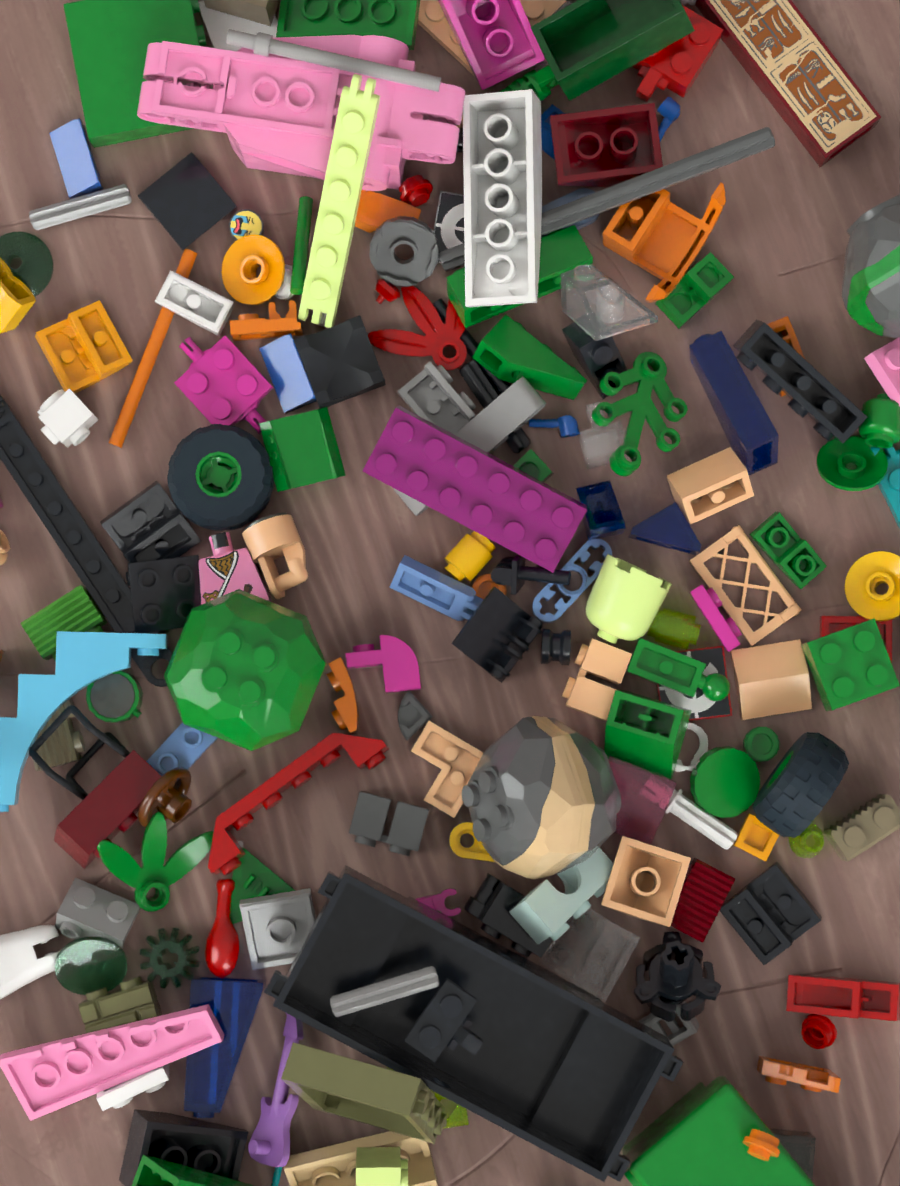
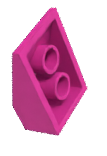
[438,0,545,90]

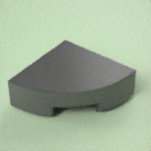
[398,691,433,741]

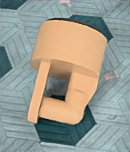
[242,513,308,600]

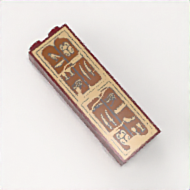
[695,0,881,167]

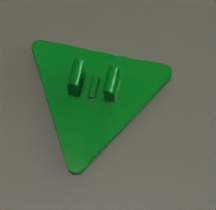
[230,847,296,924]

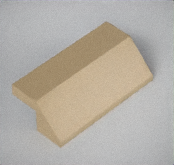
[284,1131,439,1186]

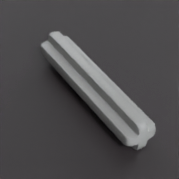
[29,184,132,230]
[330,966,439,1017]

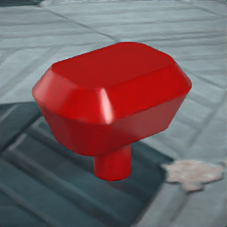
[375,279,400,304]

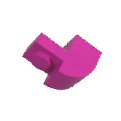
[345,635,421,693]

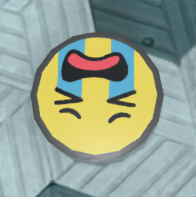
[229,209,264,241]

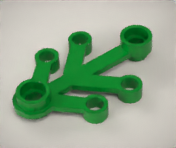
[592,352,688,476]

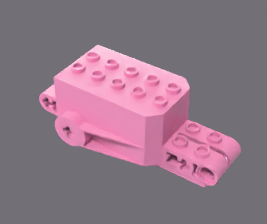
[137,35,465,191]

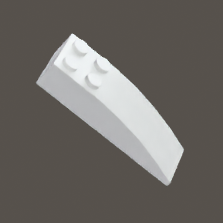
[463,89,542,307]

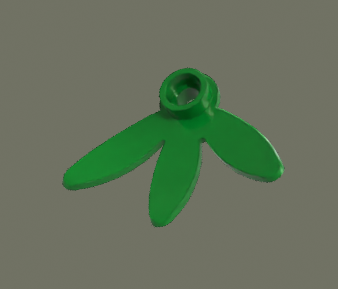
[97,812,214,912]

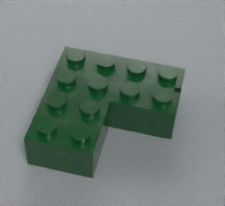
[531,0,695,101]

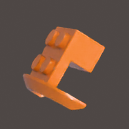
[602,182,726,303]

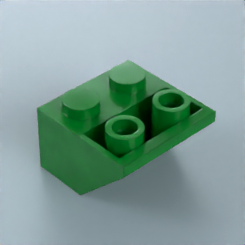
[604,690,692,779]

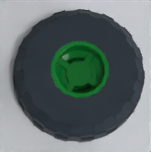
[167,424,274,531]
[752,732,849,838]

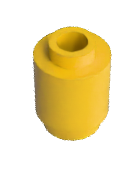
[444,531,496,582]

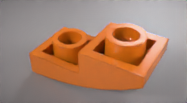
[355,190,421,233]
[326,657,359,734]

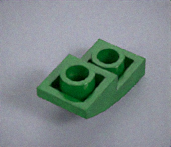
[749,511,827,589]

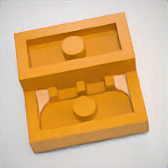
[35,300,133,393]

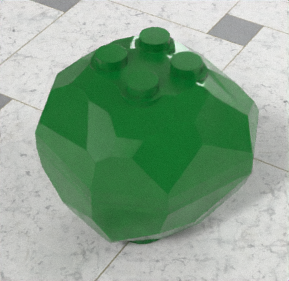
[164,589,327,751]

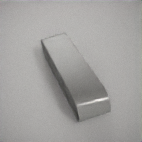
[393,377,547,516]

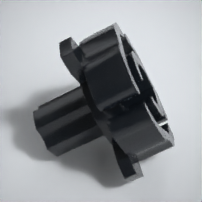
[633,931,721,1022]

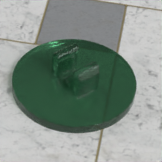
[55,936,127,995]

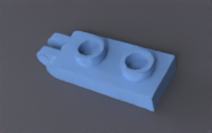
[389,555,483,621]
[146,722,217,784]

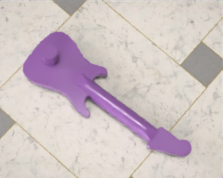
[248,1013,304,1167]

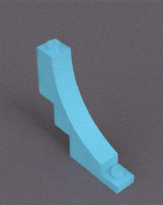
[0,631,167,812]

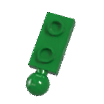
[626,638,730,701]

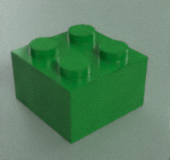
[801,618,900,711]

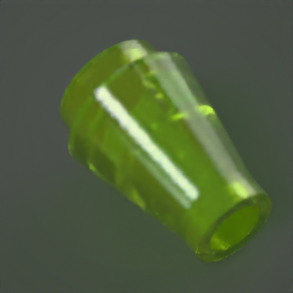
[789,823,825,858]

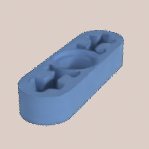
[532,539,612,623]

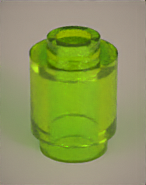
[647,607,701,650]

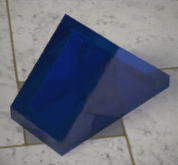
[576,480,626,541]
[628,502,701,555]

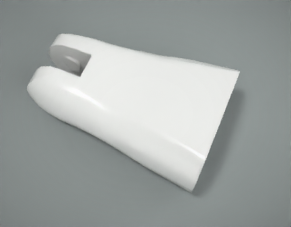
[0,925,67,1000]

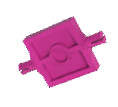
[174,335,274,434]

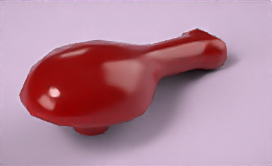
[204,878,240,978]

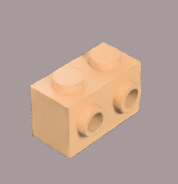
[667,447,754,525]

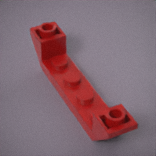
[208,733,389,876]

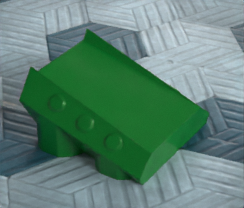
[259,407,346,492]

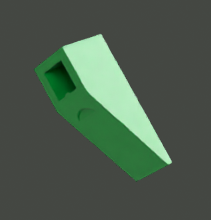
[472,314,588,400]

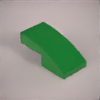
[655,252,734,329]

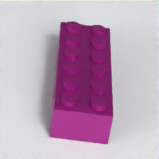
[363,405,587,573]

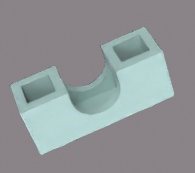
[509,848,613,945]

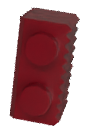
[671,858,735,943]

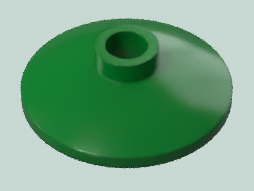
[816,436,888,491]

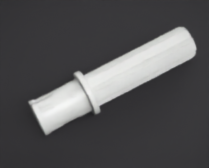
[639,773,738,850]

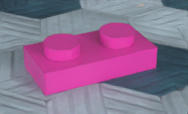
[689,585,742,652]

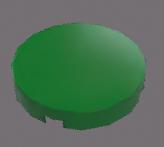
[690,746,760,818]

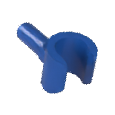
[657,97,680,142]
[529,415,579,438]

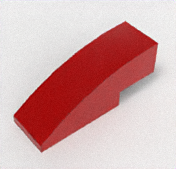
[786,975,900,1021]

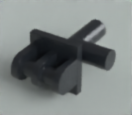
[491,554,571,595]

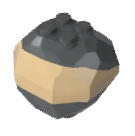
[462,716,621,880]

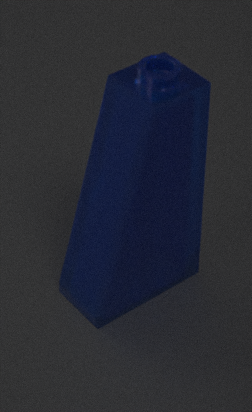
[689,331,779,476]
[184,976,266,1118]

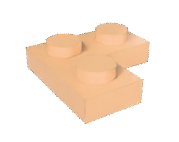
[411,721,483,818]

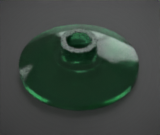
[0,232,54,297]

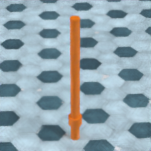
[108,249,198,448]

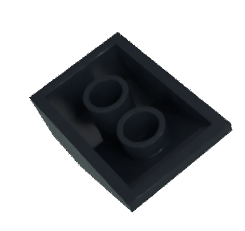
[119,1109,248,1186]

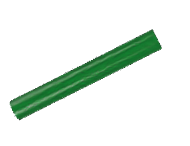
[290,196,313,295]

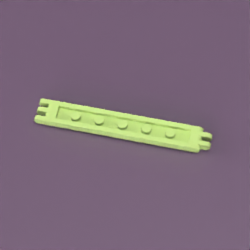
[298,74,380,328]

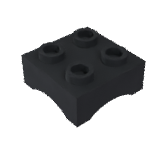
[294,315,386,409]

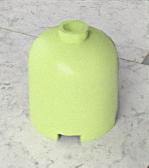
[585,554,672,644]

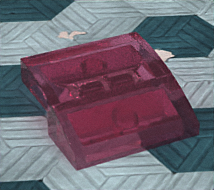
[608,756,677,845]

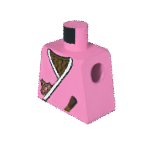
[198,532,271,605]

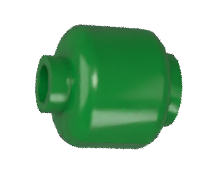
[858,393,900,449]

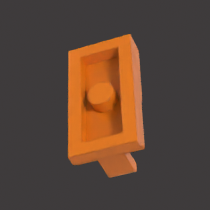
[230,300,303,341]

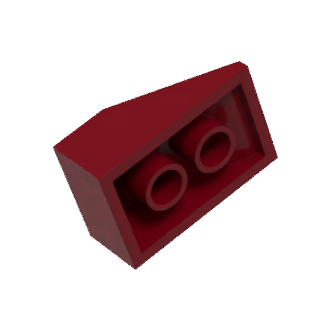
[550,103,663,187]

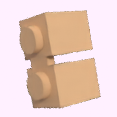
[562,638,632,721]

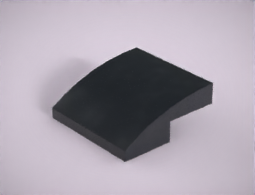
[138,152,237,251]
[100,481,201,563]
[720,862,822,965]

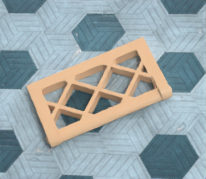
[689,525,802,646]

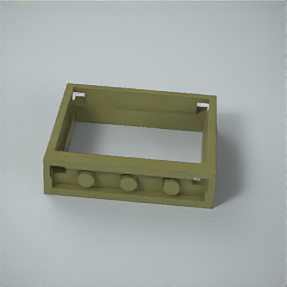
[281,1042,447,1144]

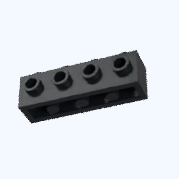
[733,319,867,444]

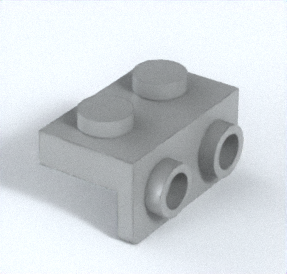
[398,361,476,435]
[55,878,140,955]

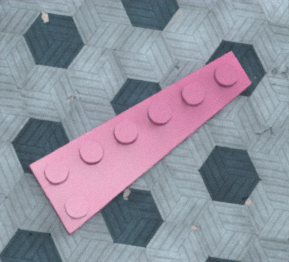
[0,1004,225,1121]

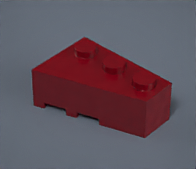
[54,750,161,869]

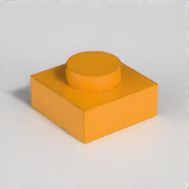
[733,813,779,862]

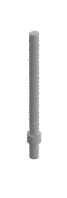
[226,29,442,92]

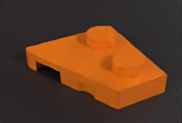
[757,1056,841,1093]

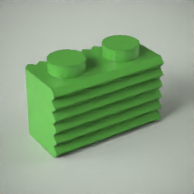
[21,585,108,662]

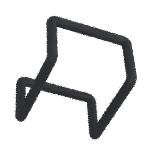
[29,705,130,800]

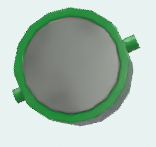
[86,670,143,723]

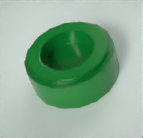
[743,727,779,762]

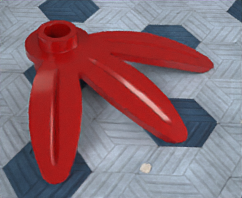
[368,286,467,370]

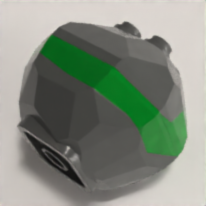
[842,194,900,338]

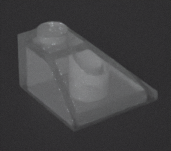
[561,264,658,341]

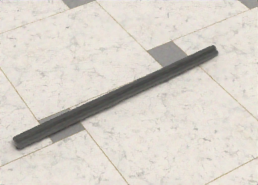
[439,127,775,271]

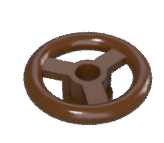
[138,767,192,828]

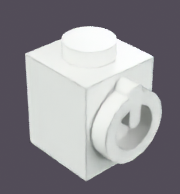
[38,389,99,448]

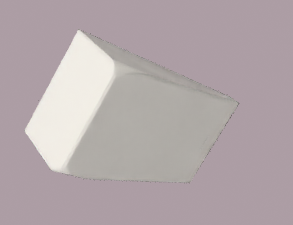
[155,270,235,336]

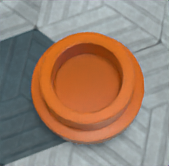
[743,1129,780,1161]

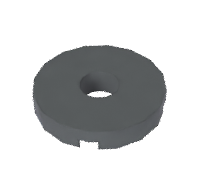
[369,216,439,287]

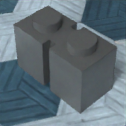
[349,791,429,856]

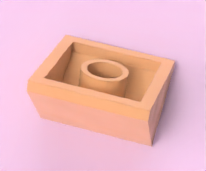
[601,836,691,927]

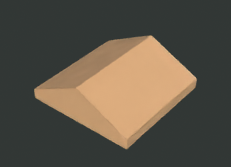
[730,639,812,720]

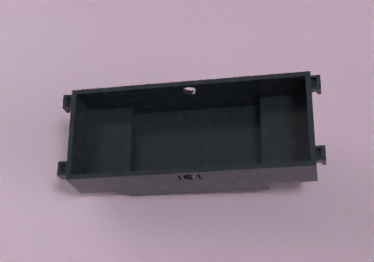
[264,865,684,1182]

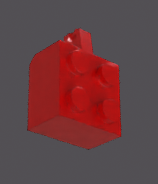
[632,5,723,103]

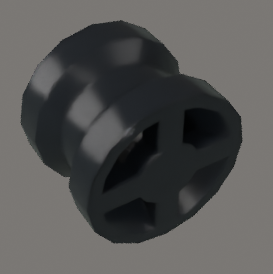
[540,629,571,665]

